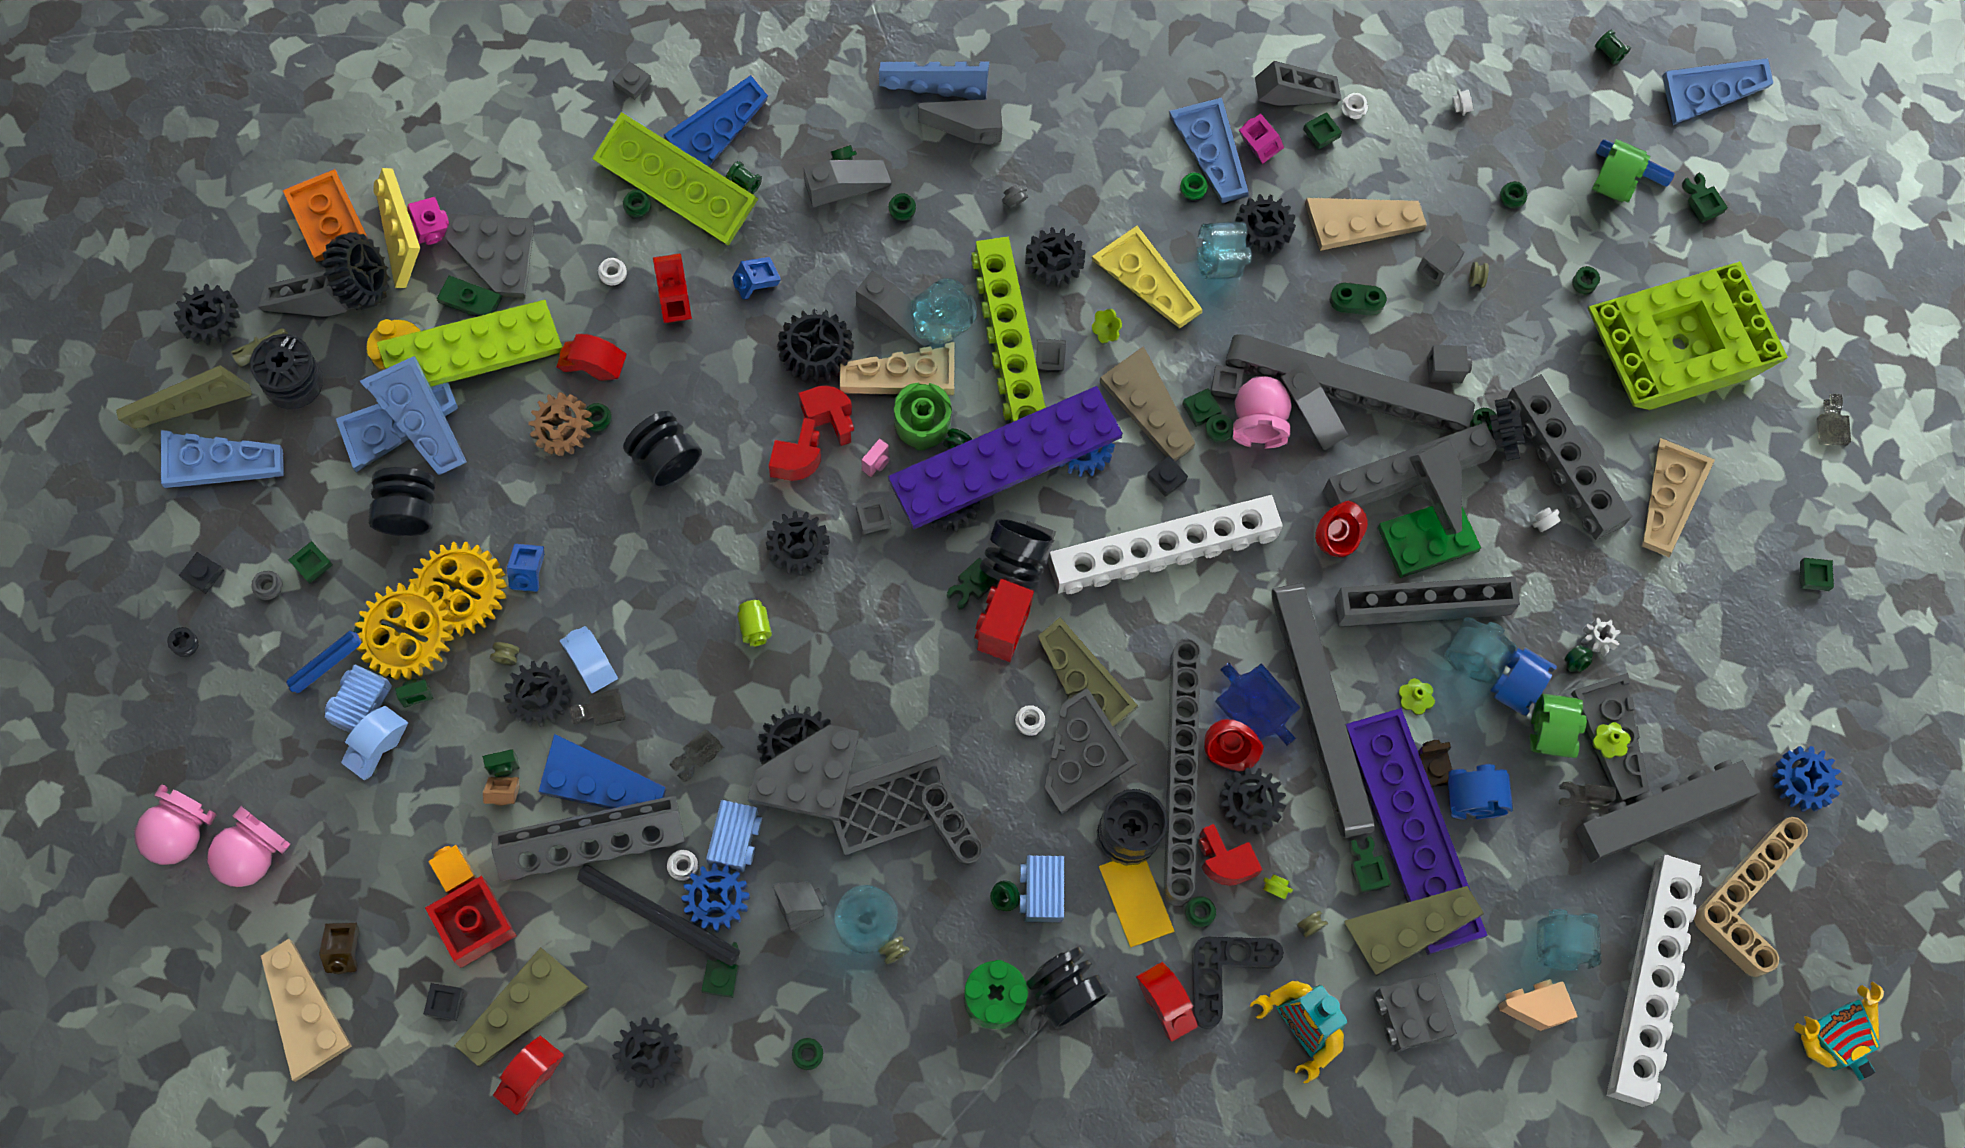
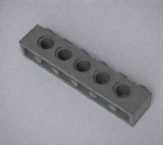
[1507,374,1633,540]
[491,795,685,881]

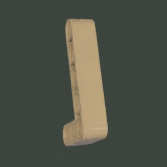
[1694,817,1808,977]

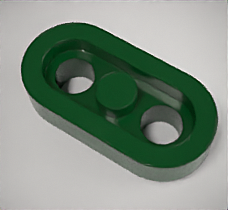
[1329,283,1387,316]

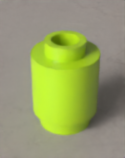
[737,600,772,647]

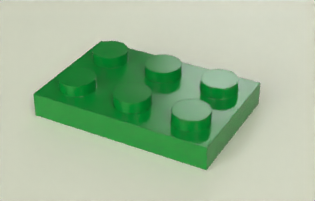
[1377,506,1481,578]

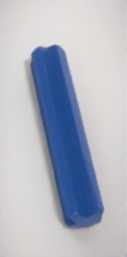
[1596,139,1675,186]
[286,631,362,693]

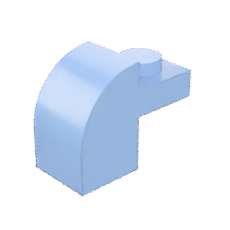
[559,626,618,694]
[341,706,408,780]

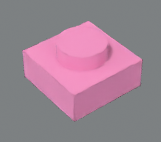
[862,439,890,477]

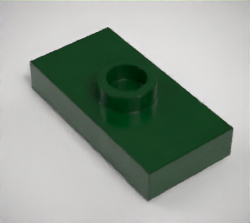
[436,275,502,317]

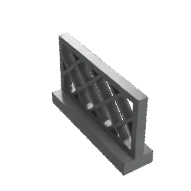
[832,745,955,856]

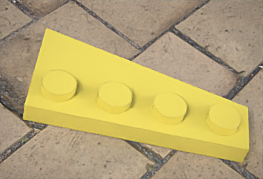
[374,168,420,288]
[1092,226,1202,329]

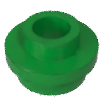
[1180,172,1208,200]

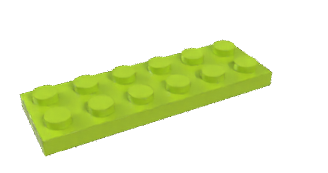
[592,112,758,246]
[377,299,562,387]

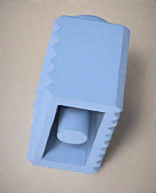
[325,664,392,733]
[706,800,762,872]
[1019,855,1064,922]

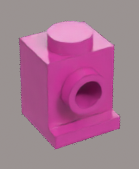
[1239,113,1284,164]

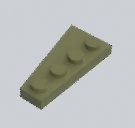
[1038,617,1138,727]

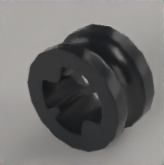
[167,627,199,657]

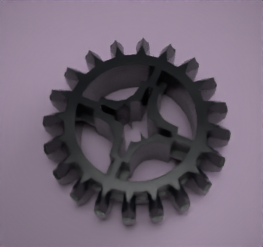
[321,232,391,310]
[777,308,854,384]
[757,705,831,764]

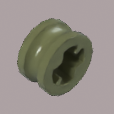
[1469,262,1489,288]
[490,642,520,665]
[1297,910,1328,938]
[878,936,910,965]

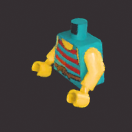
[1250,981,1348,1083]
[1794,982,1884,1081]

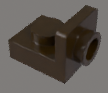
[1418,740,1453,787]
[319,922,359,974]

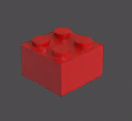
[974,579,1034,662]
[425,875,517,968]

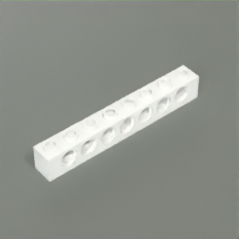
[1048,495,1283,594]
[1606,855,1702,1107]

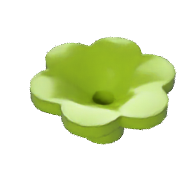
[1092,309,1122,343]
[1398,678,1435,715]
[1593,722,1631,759]

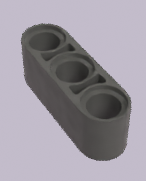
[920,783,983,864]

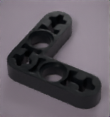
[1192,936,1284,1029]

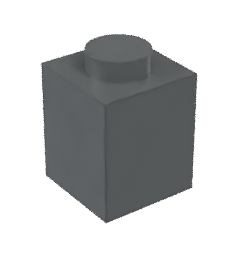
[1417,236,1465,287]
[1427,345,1472,383]

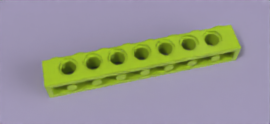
[971,236,1046,423]

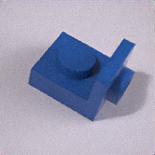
[732,257,781,299]
[507,544,545,592]

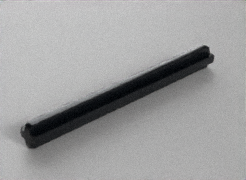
[577,865,740,966]

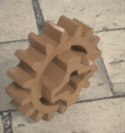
[528,392,593,456]

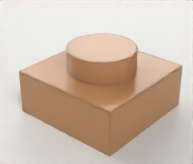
[483,777,520,806]

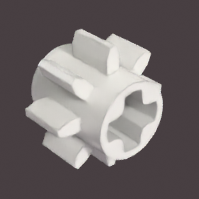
[1581,618,1621,656]

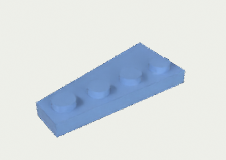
[879,62,989,100]
[161,430,284,488]

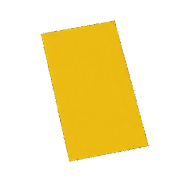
[1099,860,1175,948]

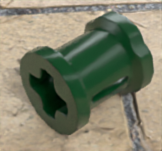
[1595,29,1631,65]
[726,161,762,194]

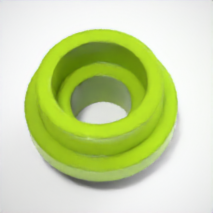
[1263,874,1293,899]

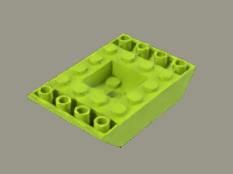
[1588,261,1788,410]

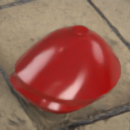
[1315,501,1368,557]
[1204,719,1264,771]

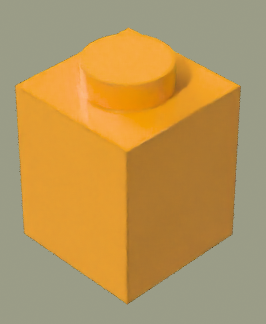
[428,845,477,894]

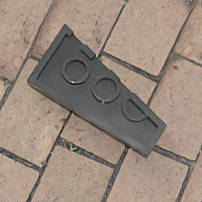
[1571,673,1650,803]

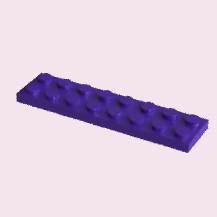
[888,386,1123,530]
[1345,708,1488,955]

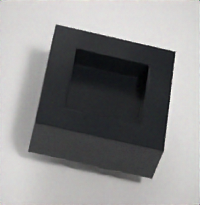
[1147,456,1188,497]
[179,552,224,594]
[423,983,464,1021]

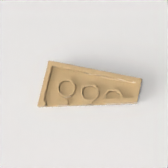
[1305,198,1427,251]
[840,342,954,395]
[1642,438,1715,558]
[261,939,352,1082]

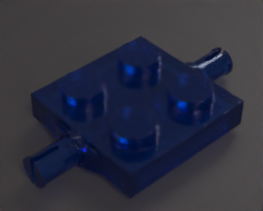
[1215,662,1301,747]

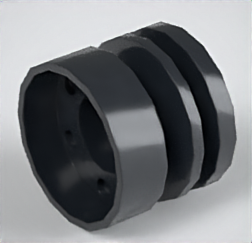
[250,334,324,410]
[623,411,702,488]
[368,467,436,536]
[980,519,1054,589]
[1096,789,1168,866]
[1026,947,1110,1029]

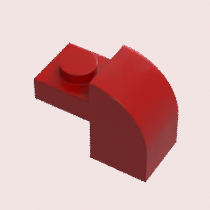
[653,253,692,323]
[556,334,627,381]
[798,386,854,446]
[769,418,821,481]
[1198,824,1263,886]
[1136,962,1198,1042]
[493,1035,564,1115]

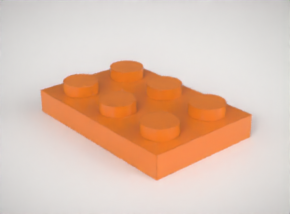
[283,169,368,263]

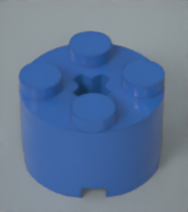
[1490,647,1557,717]
[1448,764,1513,819]

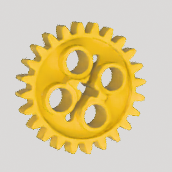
[409,542,507,637]
[355,583,455,680]

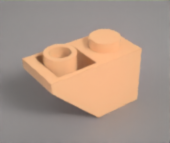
[1498,979,1578,1031]

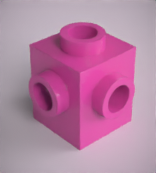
[407,197,449,245]

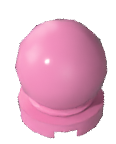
[1233,377,1292,449]
[134,785,217,865]
[208,806,291,887]

